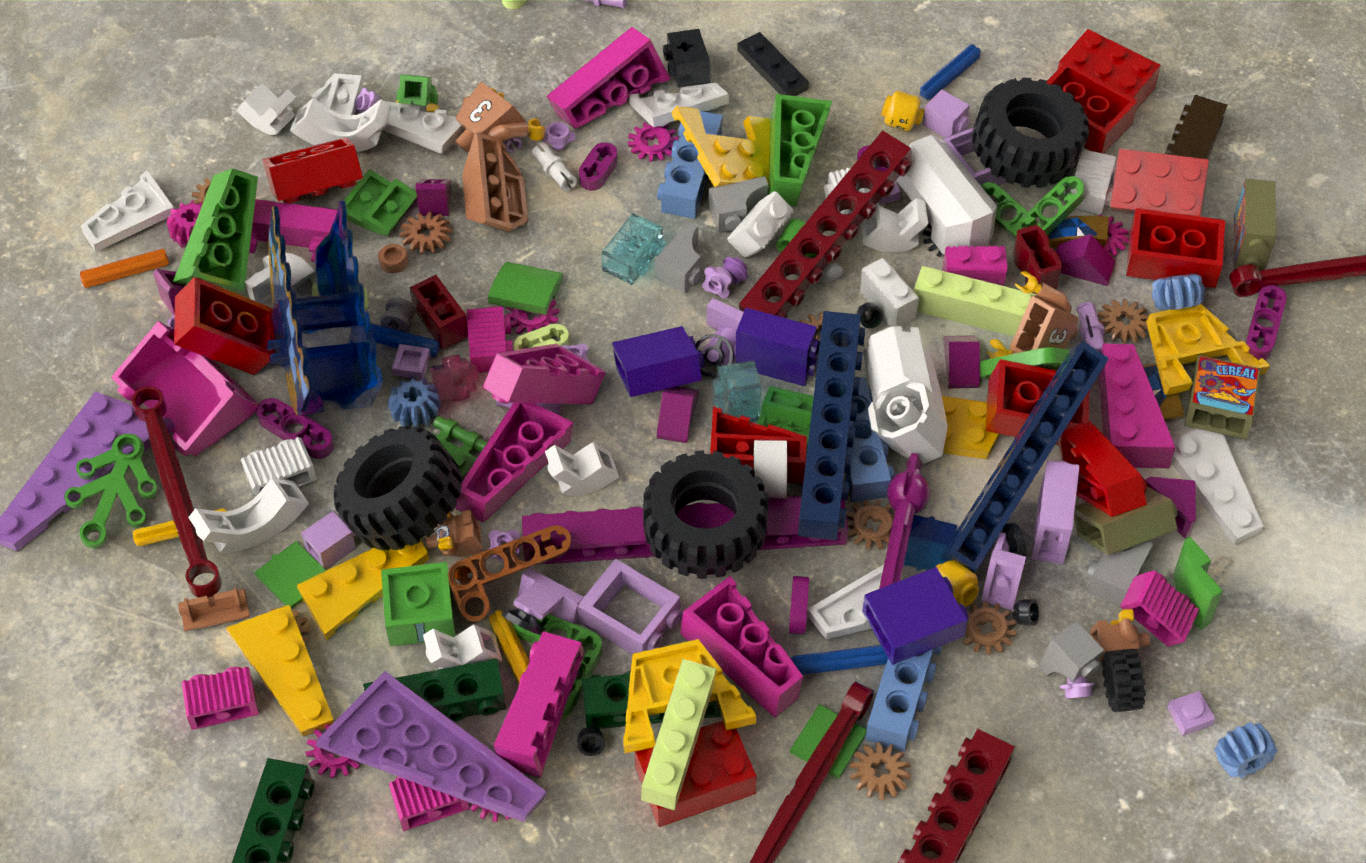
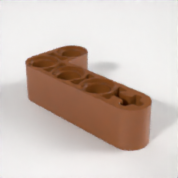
[448,525,572,622]

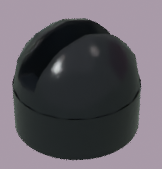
[857,302,883,328]
[1012,599,1039,626]
[577,726,605,756]

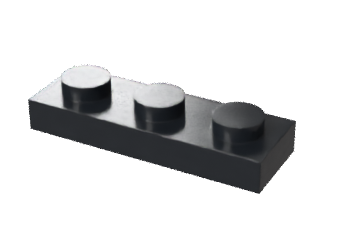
[737,32,809,96]

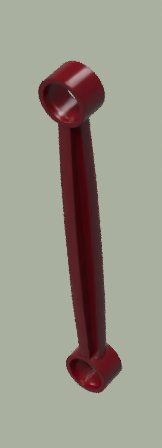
[1229,255,1366,297]
[132,386,222,598]
[749,681,874,863]

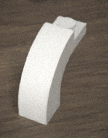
[290,98,391,152]
[189,478,309,553]

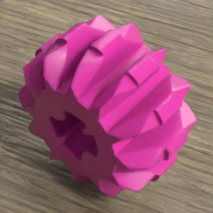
[167,199,204,248]

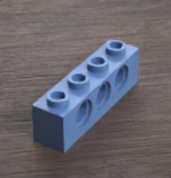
[657,111,723,219]
[833,377,895,502]
[865,645,943,752]

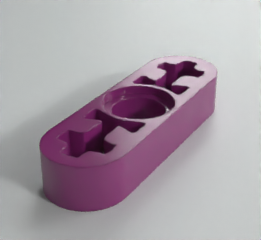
[1245,285,1287,360]
[256,398,334,459]

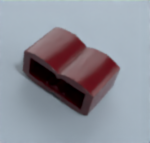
[1013,225,1062,294]

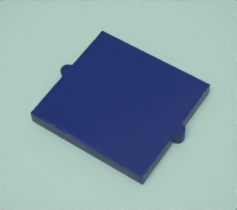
[904,515,958,571]

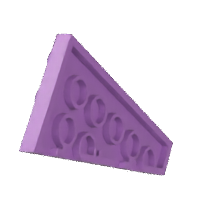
[0,392,175,551]
[316,671,547,822]

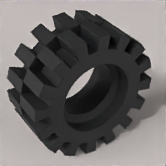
[1102,648,1146,712]

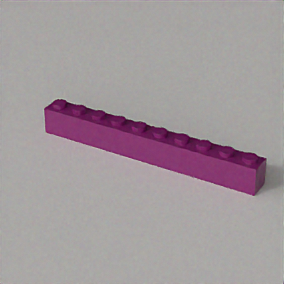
[522,496,848,565]

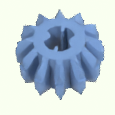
[1152,274,1205,310]
[387,376,441,427]
[1214,722,1278,778]

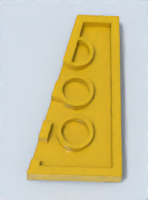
[297,539,429,641]
[226,605,334,736]

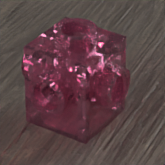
[429,355,480,402]

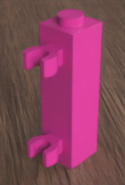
[249,199,343,263]

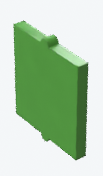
[254,541,326,609]
[790,704,867,779]

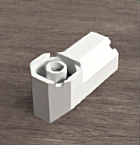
[896,135,997,255]
[863,326,948,464]

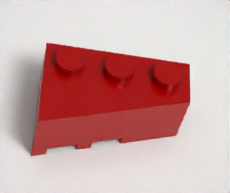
[710,406,807,484]
[1058,421,1147,517]

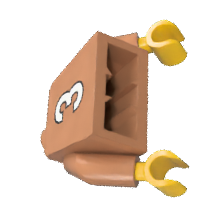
[455,82,545,153]
[986,271,1078,359]

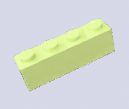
[914,266,1036,336]
[641,659,716,810]

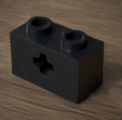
[663,29,711,88]

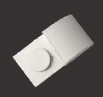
[236,83,296,135]
[861,198,928,252]
[245,253,317,305]
[754,440,787,498]
[545,442,619,496]
[423,624,503,669]

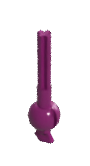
[879,453,931,589]

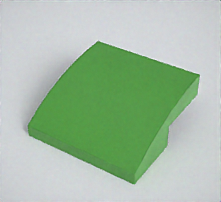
[337,169,417,236]
[488,262,563,315]
[757,386,814,454]
[1173,537,1223,630]

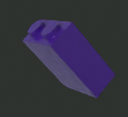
[735,308,820,386]
[612,326,705,397]
[862,567,969,665]

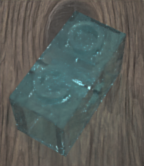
[601,213,665,285]
[712,361,761,423]

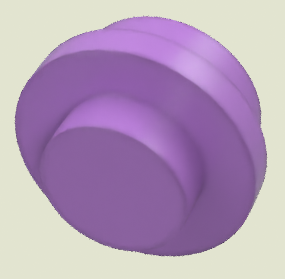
[722,257,749,284]

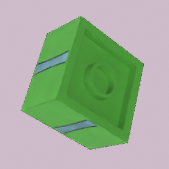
[381,562,456,647]

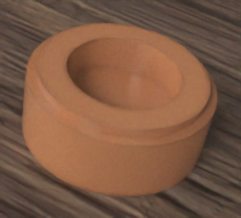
[378,244,409,273]

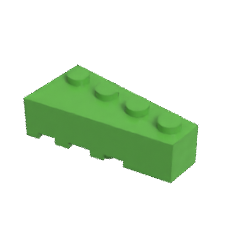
[768,94,832,206]
[173,168,258,293]

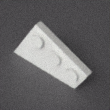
[629,83,729,127]
[807,564,902,639]

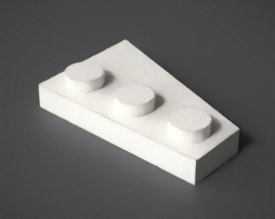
[383,101,465,154]
[81,170,174,252]

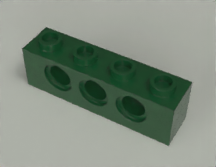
[363,659,506,722]
[582,671,721,729]
[232,758,315,863]

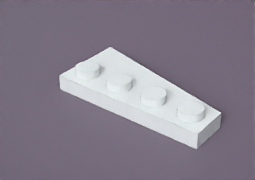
[1171,429,1264,545]

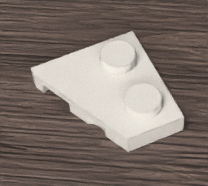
[312,73,363,115]

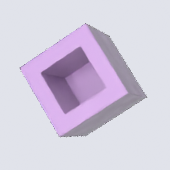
[923,90,970,138]
[301,511,356,570]

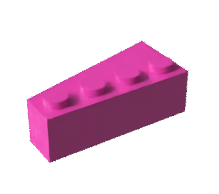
[546,27,670,129]
[483,343,606,404]
[1098,344,1176,469]
[455,403,574,523]
[680,576,803,718]
[493,631,584,778]

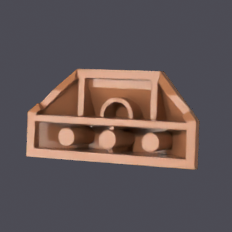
[462,132,529,232]

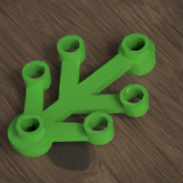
[64,434,158,549]

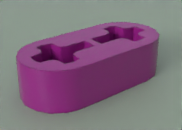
[578,142,618,191]
[789,576,809,635]

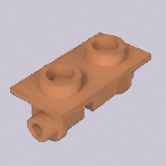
[178,587,250,632]

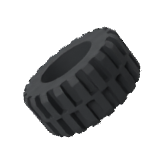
[972,77,1089,188]
[334,426,462,551]
[643,450,768,579]

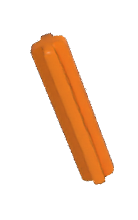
[80,249,169,288]

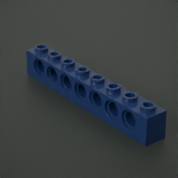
[798,311,866,540]
[940,340,1109,572]

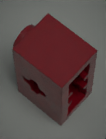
[410,275,468,350]

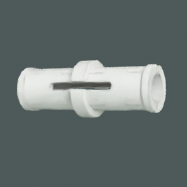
[532,142,577,192]

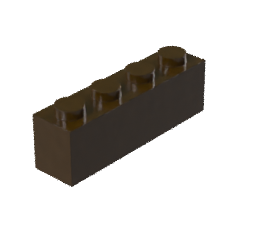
[1165,95,1228,159]

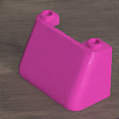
[111,321,259,457]

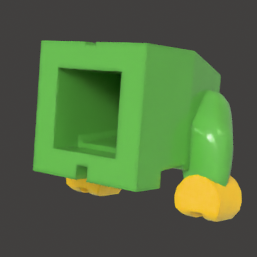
[395,74,439,113]

